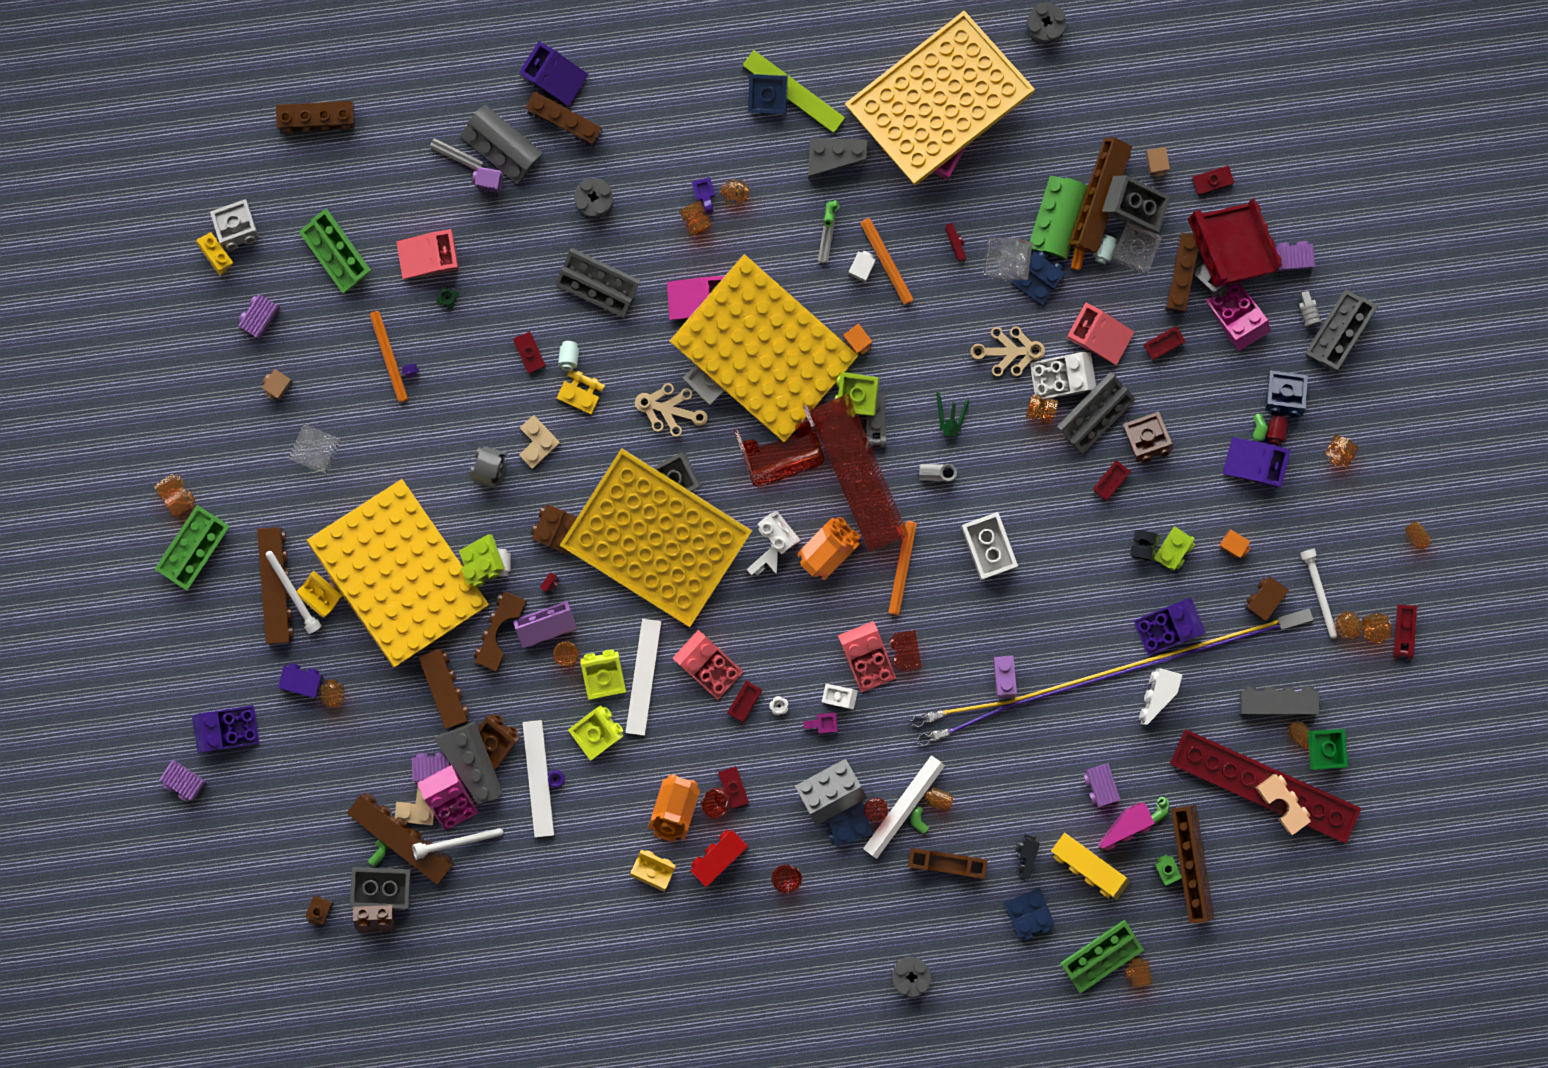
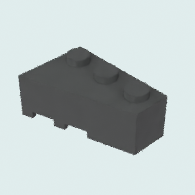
[808,138,867,179]

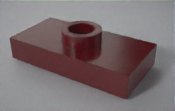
[1192,165,1234,195]
[945,223,966,263]
[1143,326,1186,361]
[513,331,546,374]
[1092,460,1131,502]
[540,572,559,593]
[727,680,763,723]
[718,766,749,809]

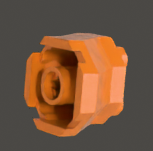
[797,517,861,580]
[648,774,700,842]

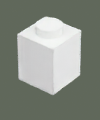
[848,251,876,282]

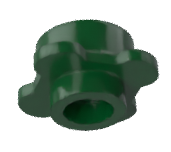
[436,287,458,309]

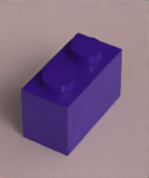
[278,663,323,698]

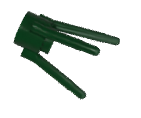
[936,392,969,436]

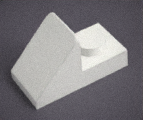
[747,547,778,576]
[822,684,858,709]

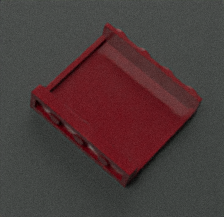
[1188,197,1282,287]

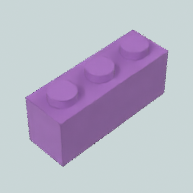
[513,601,577,648]

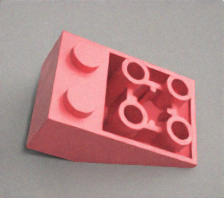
[396,229,459,279]
[1066,302,1134,365]
[838,621,896,693]
[673,630,743,700]

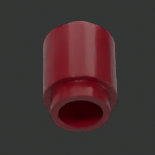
[1266,416,1289,445]

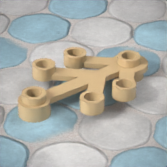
[970,326,1045,377]
[635,383,708,437]

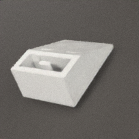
[1030,352,1096,400]
[1139,668,1182,725]

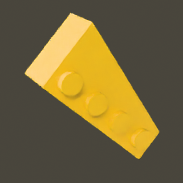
[1051,832,1130,900]

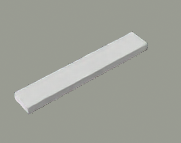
[626,619,661,736]
[523,720,554,837]
[863,756,945,859]

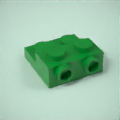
[1307,729,1348,770]

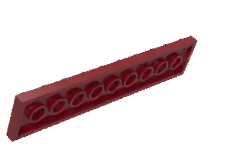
[1169,729,1362,843]

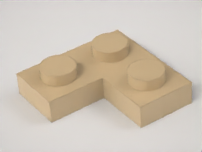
[519,415,560,469]
[395,786,434,825]

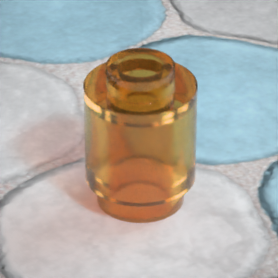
[1404,520,1432,549]
[1287,720,1310,749]
[924,787,954,811]

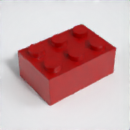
[690,829,748,887]

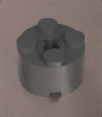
[1026,2,1066,45]
[574,178,613,219]
[469,446,508,489]
[891,957,931,997]

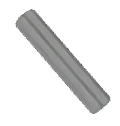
[430,139,483,171]
[818,210,837,264]

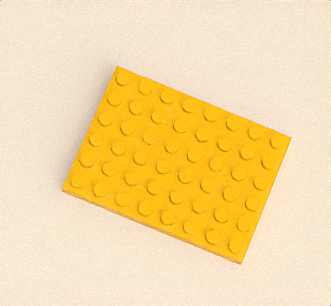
[845,11,1035,186]
[669,254,859,442]
[560,448,752,627]
[306,479,489,668]

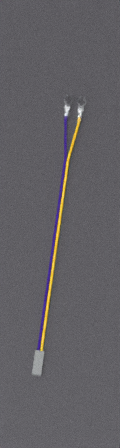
[910,608,1313,745]

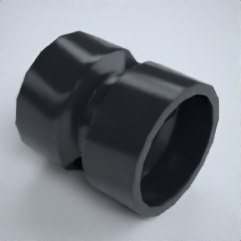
[1130,530,1160,561]

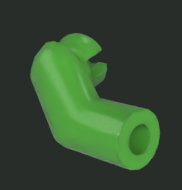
[823,200,840,227]
[1253,414,1268,443]
[1151,797,1169,825]
[909,805,929,834]
[368,839,388,867]

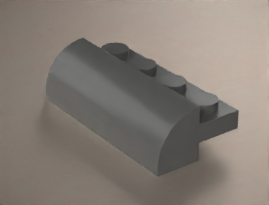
[459,105,544,184]
[555,248,641,318]
[1305,289,1378,372]
[1057,372,1136,454]

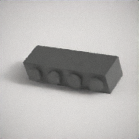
[1239,687,1319,715]

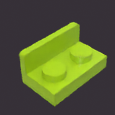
[1154,526,1195,571]

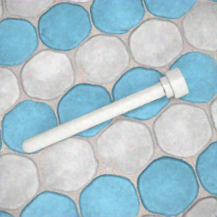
[1300,548,1337,639]
[266,551,322,634]
[412,828,503,860]

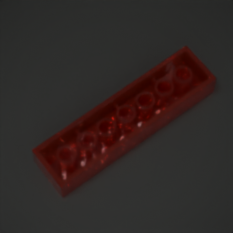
[809,394,909,552]

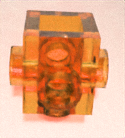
[1324,434,1359,467]
[1362,612,1392,644]

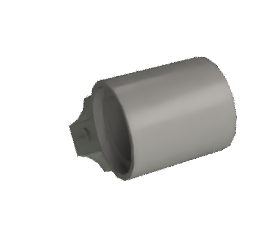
[919,464,957,483]

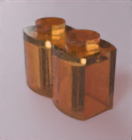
[153,473,196,518]

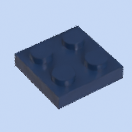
[748,74,788,114]

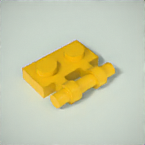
[557,370,605,415]

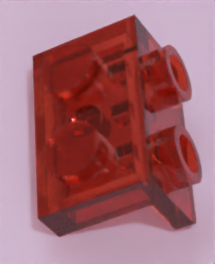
[890,630,922,672]

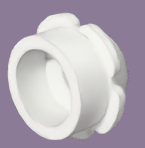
[770,696,788,715]

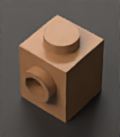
[1145,147,1170,177]
[262,369,293,400]

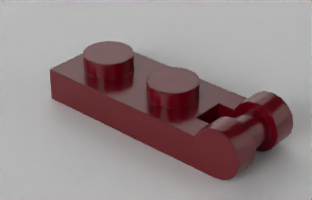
[1393,604,1417,660]

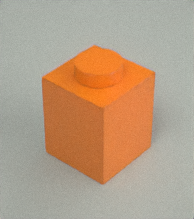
[843,323,872,355]
[1219,530,1251,559]

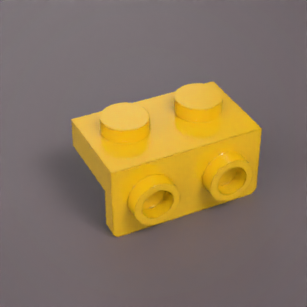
[196,232,233,276]
[296,571,343,618]
[629,850,676,892]

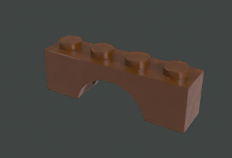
[525,91,603,147]
[1165,233,1199,314]
[474,591,527,671]
[907,848,988,879]

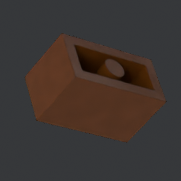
[1245,576,1289,622]

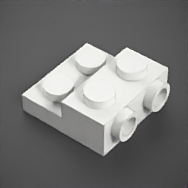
[758,511,801,554]

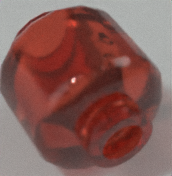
[864,797,889,822]

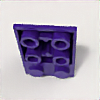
[519,41,589,107]
[1222,437,1291,489]
[1133,597,1206,656]
[192,705,260,753]

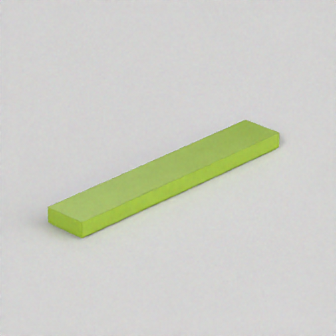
[742,50,845,134]

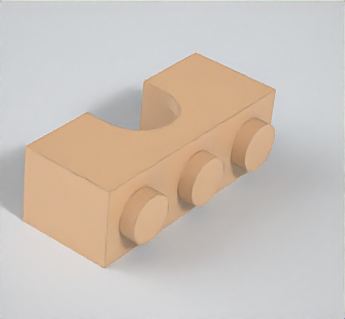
[1256,774,1311,835]

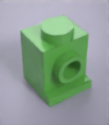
[1154,854,1182,886]

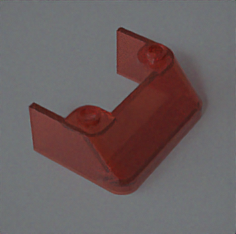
[734,405,825,487]

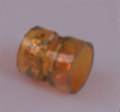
[679,201,712,236]
[1026,394,1058,424]
[553,641,580,667]

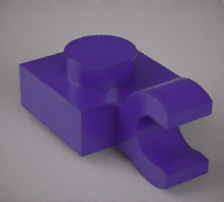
[692,177,715,213]

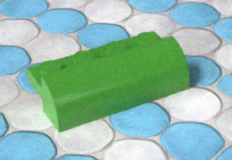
[1028,175,1088,260]
[299,209,372,293]
[155,505,229,590]
[1060,920,1144,993]

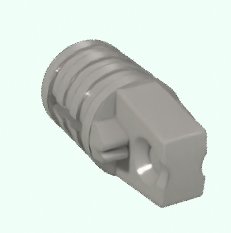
[1299,291,1322,327]

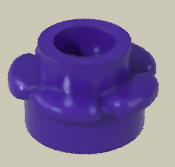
[401,363,419,378]
[547,770,565,789]

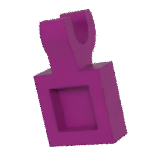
[803,713,838,733]

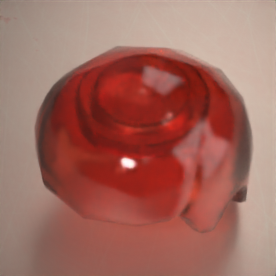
[701,787,732,819]
[771,864,802,894]

